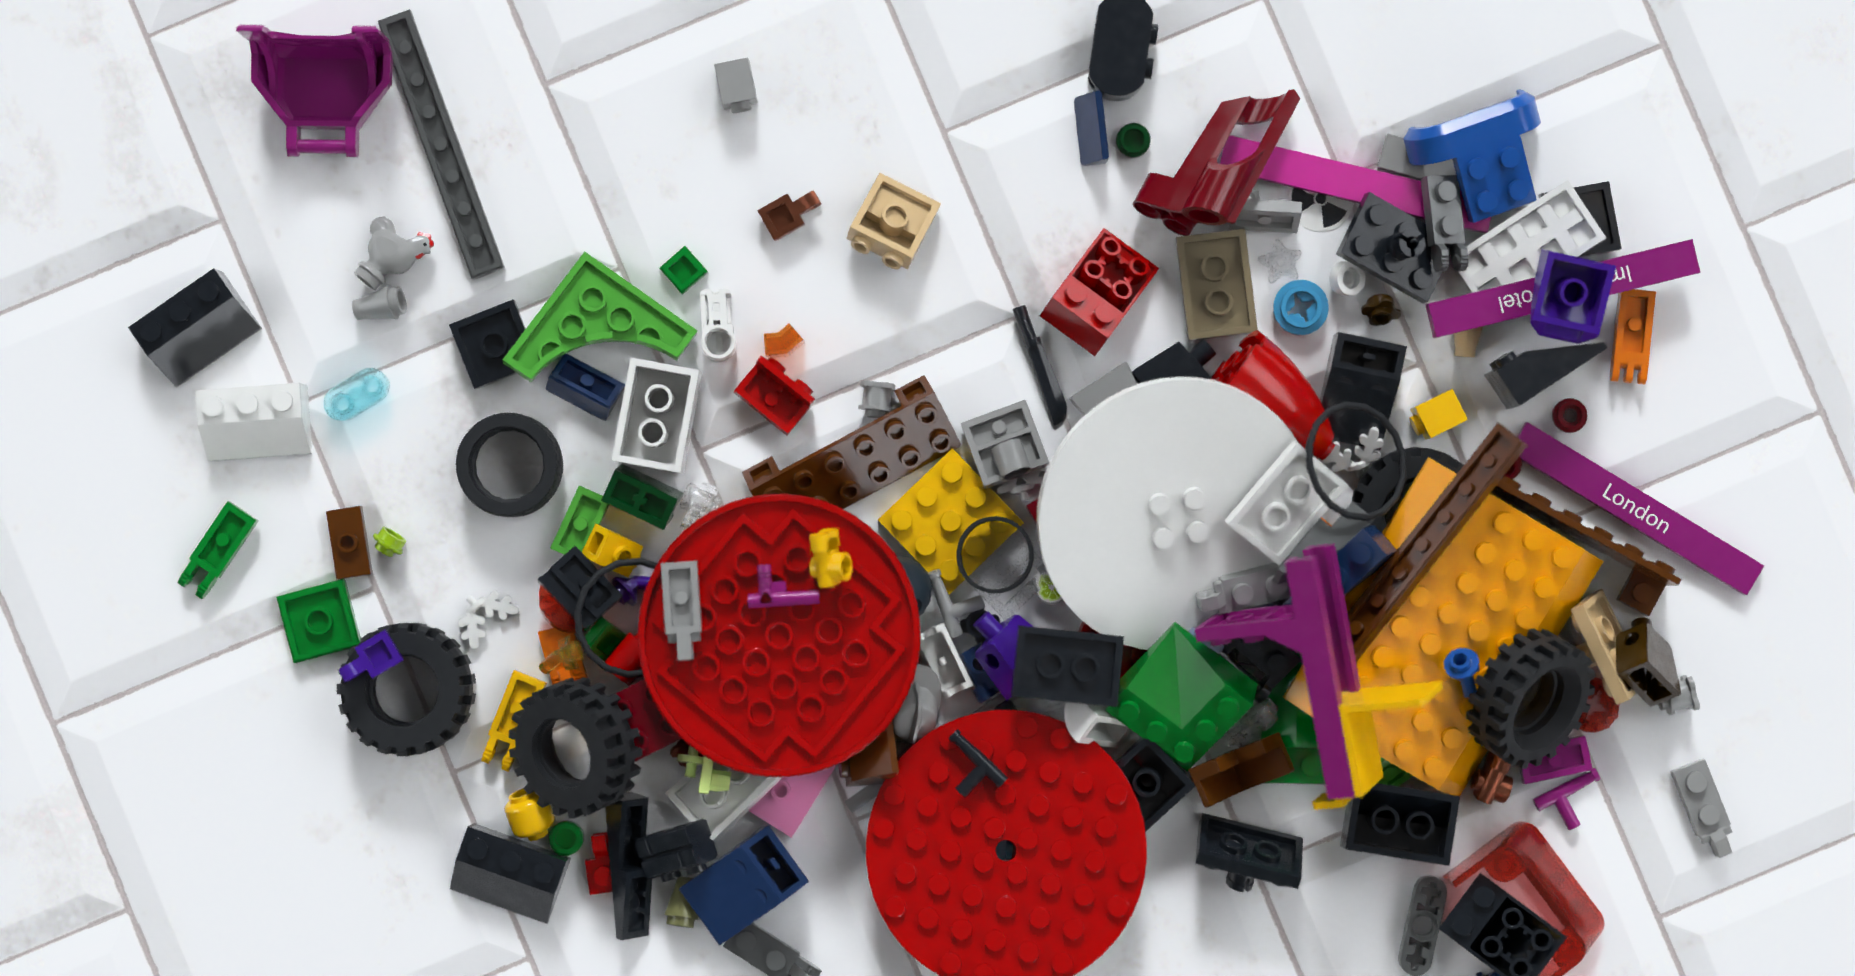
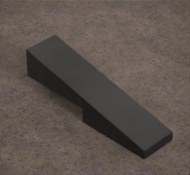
[605,791,652,940]

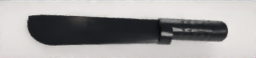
[1013,305,1067,426]

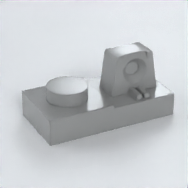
[1228,190,1302,233]

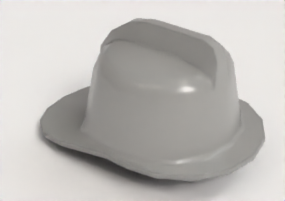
[893,664,942,744]

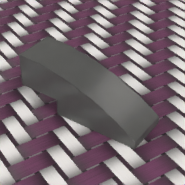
[1272,502,1375,585]

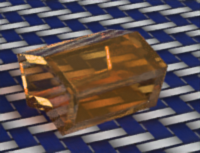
[764,323,805,358]

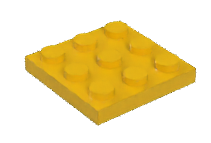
[878,448,1024,595]

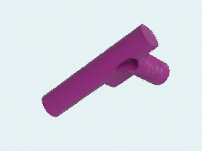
[748,564,820,608]

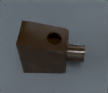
[1616,617,1682,707]

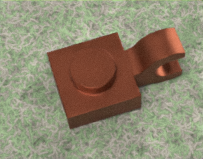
[757,191,822,242]

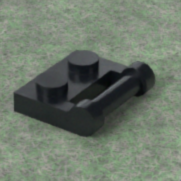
[1219,636,1302,703]

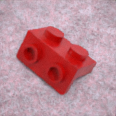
[733,356,815,436]

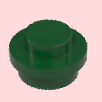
[1116,123,1151,158]

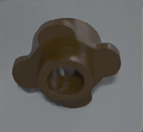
[1361,294,1401,326]

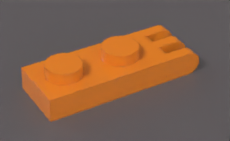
[1609,289,1656,385]

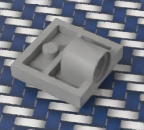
[961,399,1049,489]

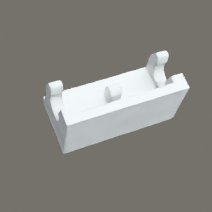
[920,622,973,699]

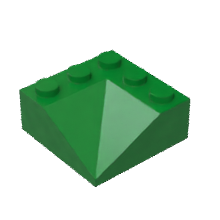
[1105,622,1257,771]

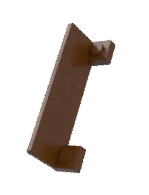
[742,375,961,509]
[1490,476,1682,616]

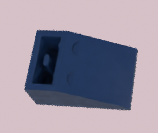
[679,825,809,945]

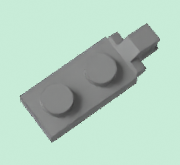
[1195,560,1291,614]
[661,561,702,661]
[1670,759,1733,858]

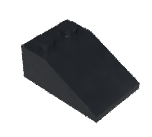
[1484,342,1607,409]
[1115,738,1195,832]

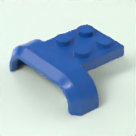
[1403,89,1541,223]

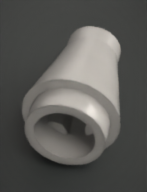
[352,285,407,320]

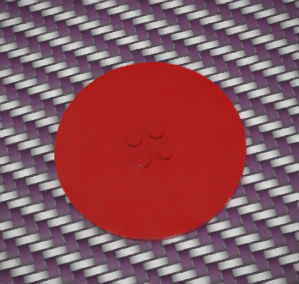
[638,494,921,777]

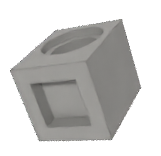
[714,57,758,113]

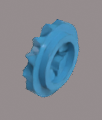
[1273,280,1329,335]

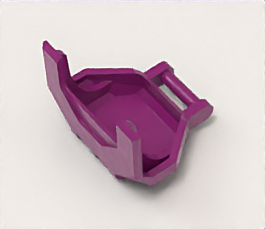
[236,25,393,157]

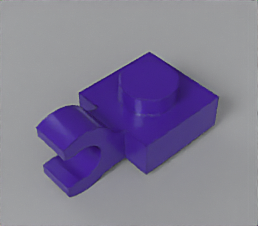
[338,630,404,682]

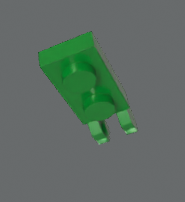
[177,501,259,599]

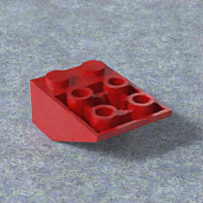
[1039,228,1159,356]

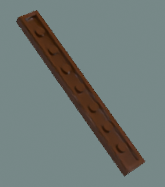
[1347,422,1528,662]

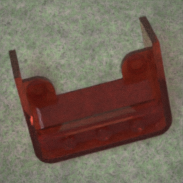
[1442,821,1605,976]

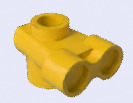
[809,528,852,587]

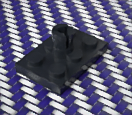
[1336,192,1451,304]
[1011,625,1124,707]
[1195,813,1303,892]

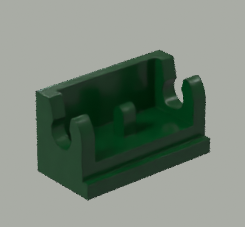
[601,464,684,530]

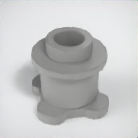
[858,380,896,418]
[1658,675,1700,715]

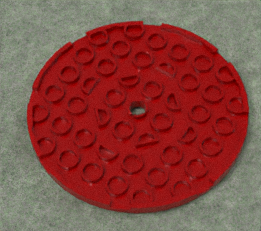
[866,710,1147,976]

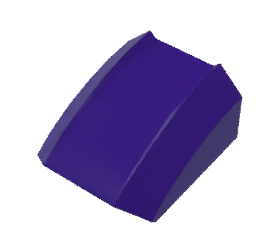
[1530,249,1616,344]

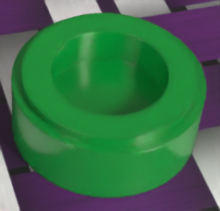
[548,820,584,856]

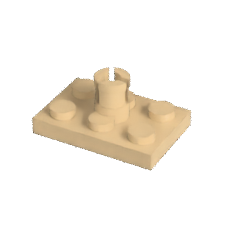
[1571,589,1636,705]

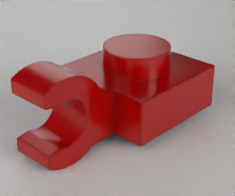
[585,832,612,895]

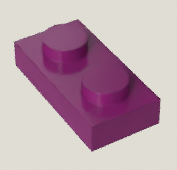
[1519,735,1593,784]

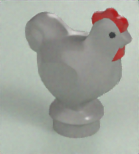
[354,216,434,290]

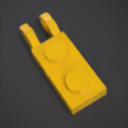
[481,670,547,772]

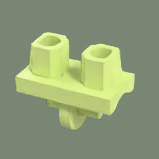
[677,745,731,795]

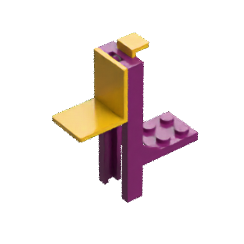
[1194,543,1443,810]

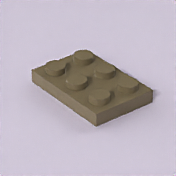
[1175,229,1258,341]

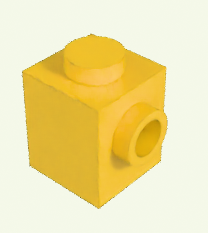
[1409,389,1468,440]
[582,523,644,578]

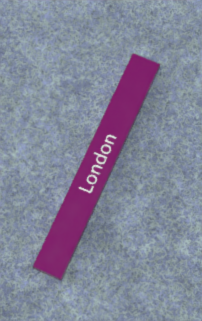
[1517,422,1764,595]

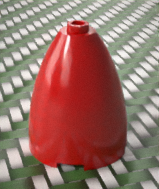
[1210,330,1335,460]

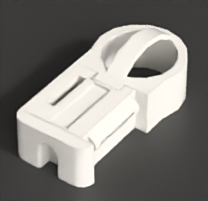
[700,288,736,362]

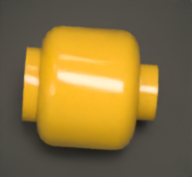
[504,788,555,841]

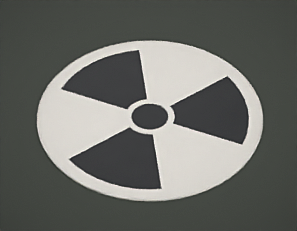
[1287,187,1354,232]

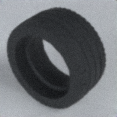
[456,412,563,517]

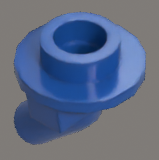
[1444,648,1480,698]

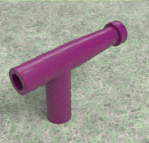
[1532,768,1601,830]

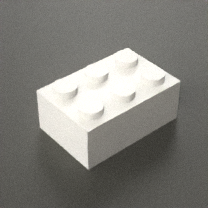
[611,357,702,474]

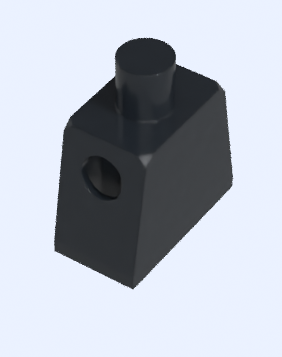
[1132,339,1216,384]

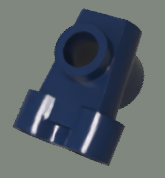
[960,642,1000,703]

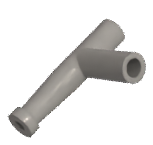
[928,569,985,638]

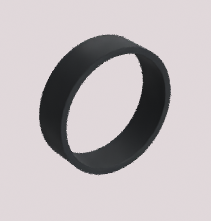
[956,516,1034,593]

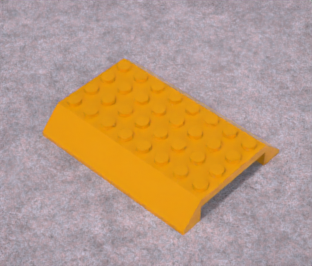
[1283,457,1604,796]

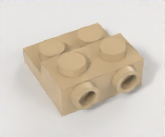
[846,173,941,270]

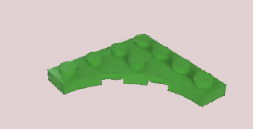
[502,251,697,383]

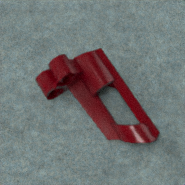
[1133,89,1301,236]

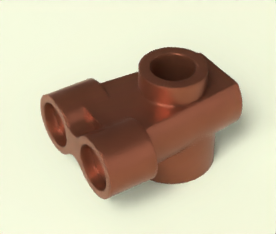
[1471,751,1513,804]

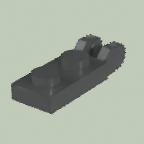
[1421,175,1469,272]
[723,923,822,976]

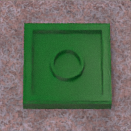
[276,579,361,664]

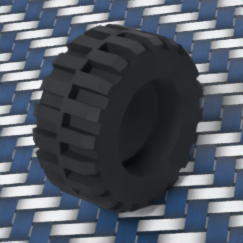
[337,623,476,756]

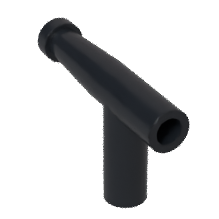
[948,729,1008,797]

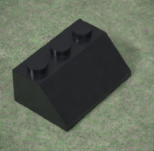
[128,268,262,387]
[1340,783,1460,866]
[449,823,571,924]

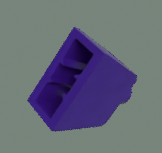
[973,611,1033,700]

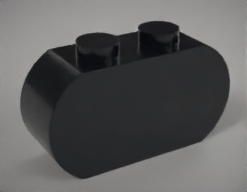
[1087,0,1158,101]

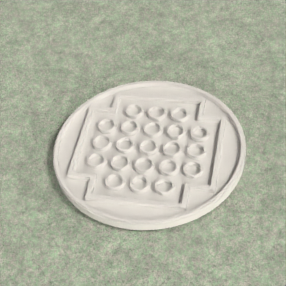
[1036,377,1311,650]

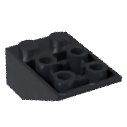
[1320,332,1407,450]
[1438,873,1567,976]

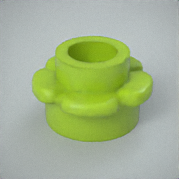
[373,526,406,557]

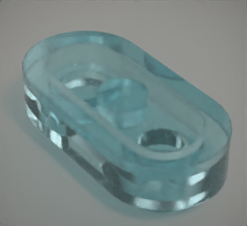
[323,368,390,421]

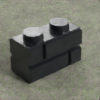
[634,818,718,883]

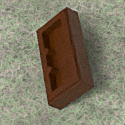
[326,506,373,579]

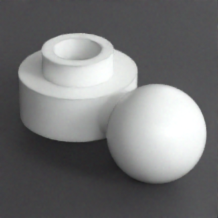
[1329,261,1366,296]

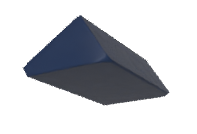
[1074,90,1109,166]
[546,353,625,421]

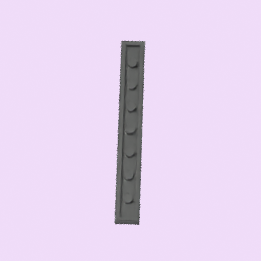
[377,9,505,280]

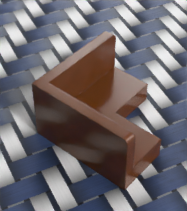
[1188,732,1294,808]

